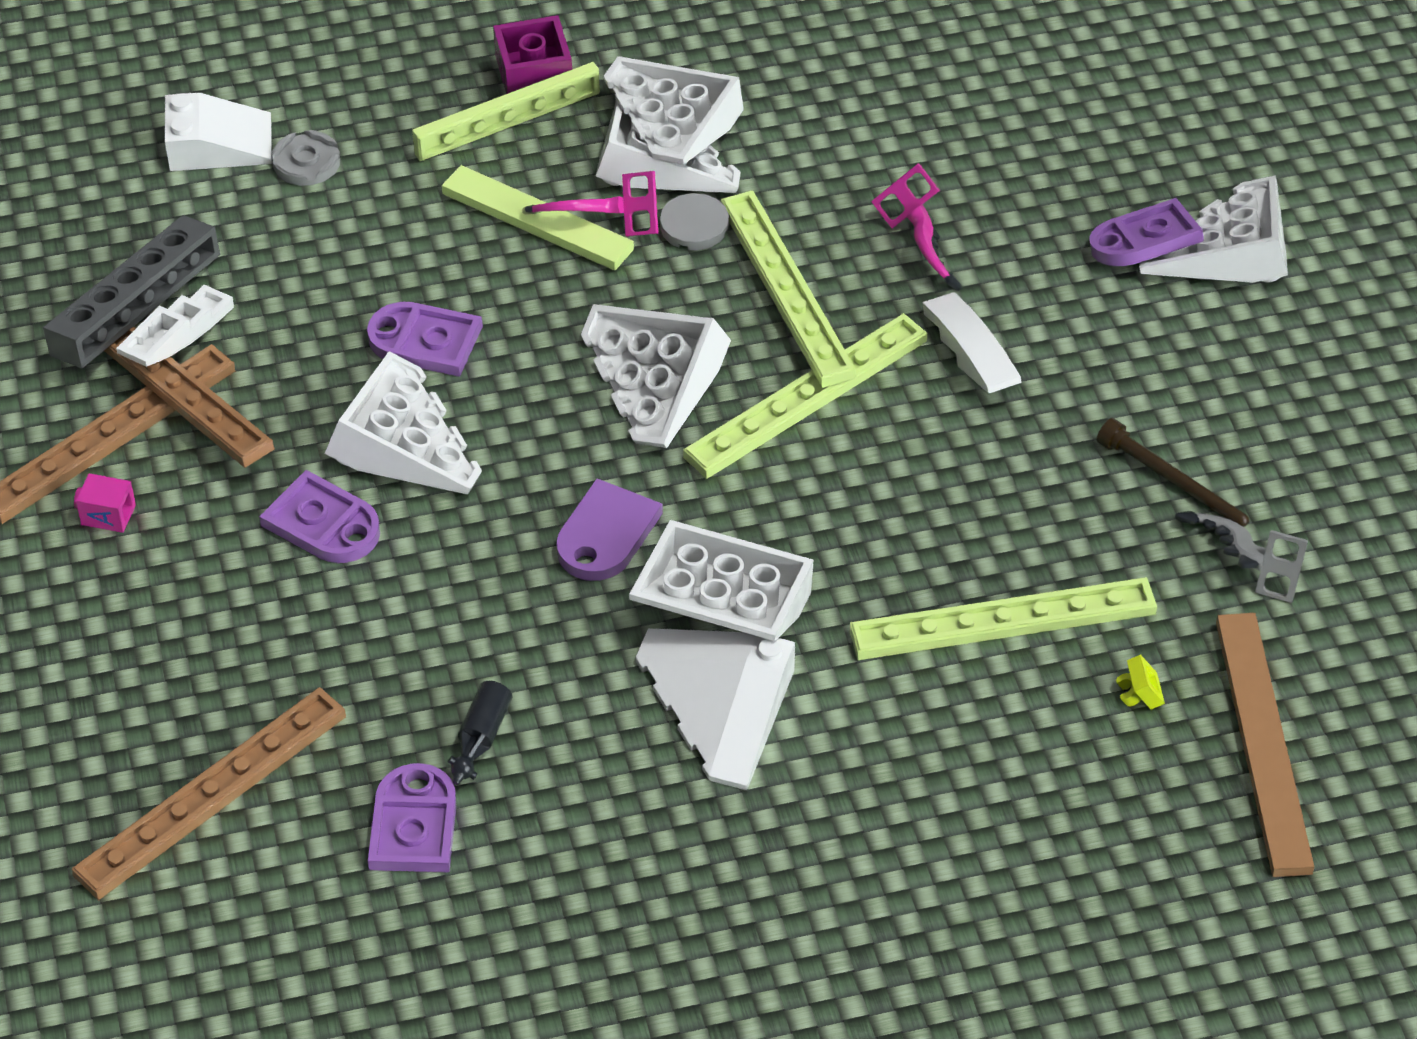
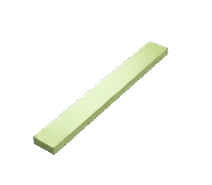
[721,190,856,388]
[683,313,927,479]
[850,577,1157,660]

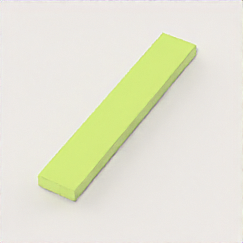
[412,62,600,161]
[442,165,634,271]

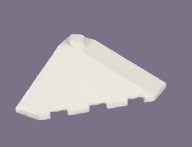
[604,56,744,164]
[596,101,741,193]
[1139,175,1288,283]
[581,304,731,448]
[325,351,482,495]
[636,628,795,790]

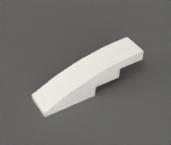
[116,285,234,367]
[922,292,1021,393]

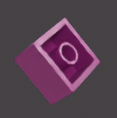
[493,15,572,94]

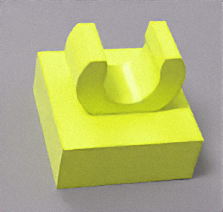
[1116,654,1165,710]

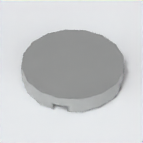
[272,130,340,186]
[660,193,729,251]

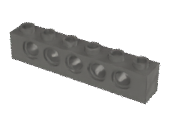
[43,215,220,368]

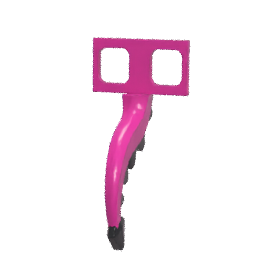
[871,163,962,291]
[522,171,658,237]

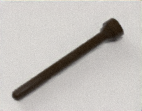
[1096,418,1249,527]

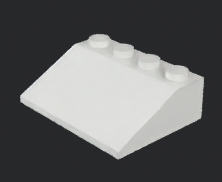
[629,520,814,641]

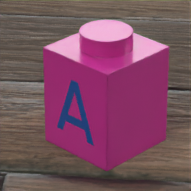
[74,473,136,533]

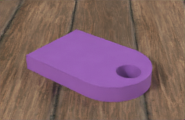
[1089,198,1204,266]
[367,302,483,377]
[259,470,380,563]
[557,479,663,581]
[368,763,456,872]

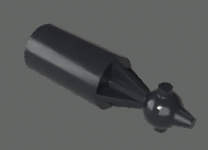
[448,681,513,785]

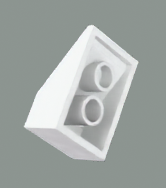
[165,93,272,171]

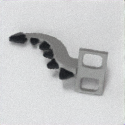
[1174,511,1308,603]

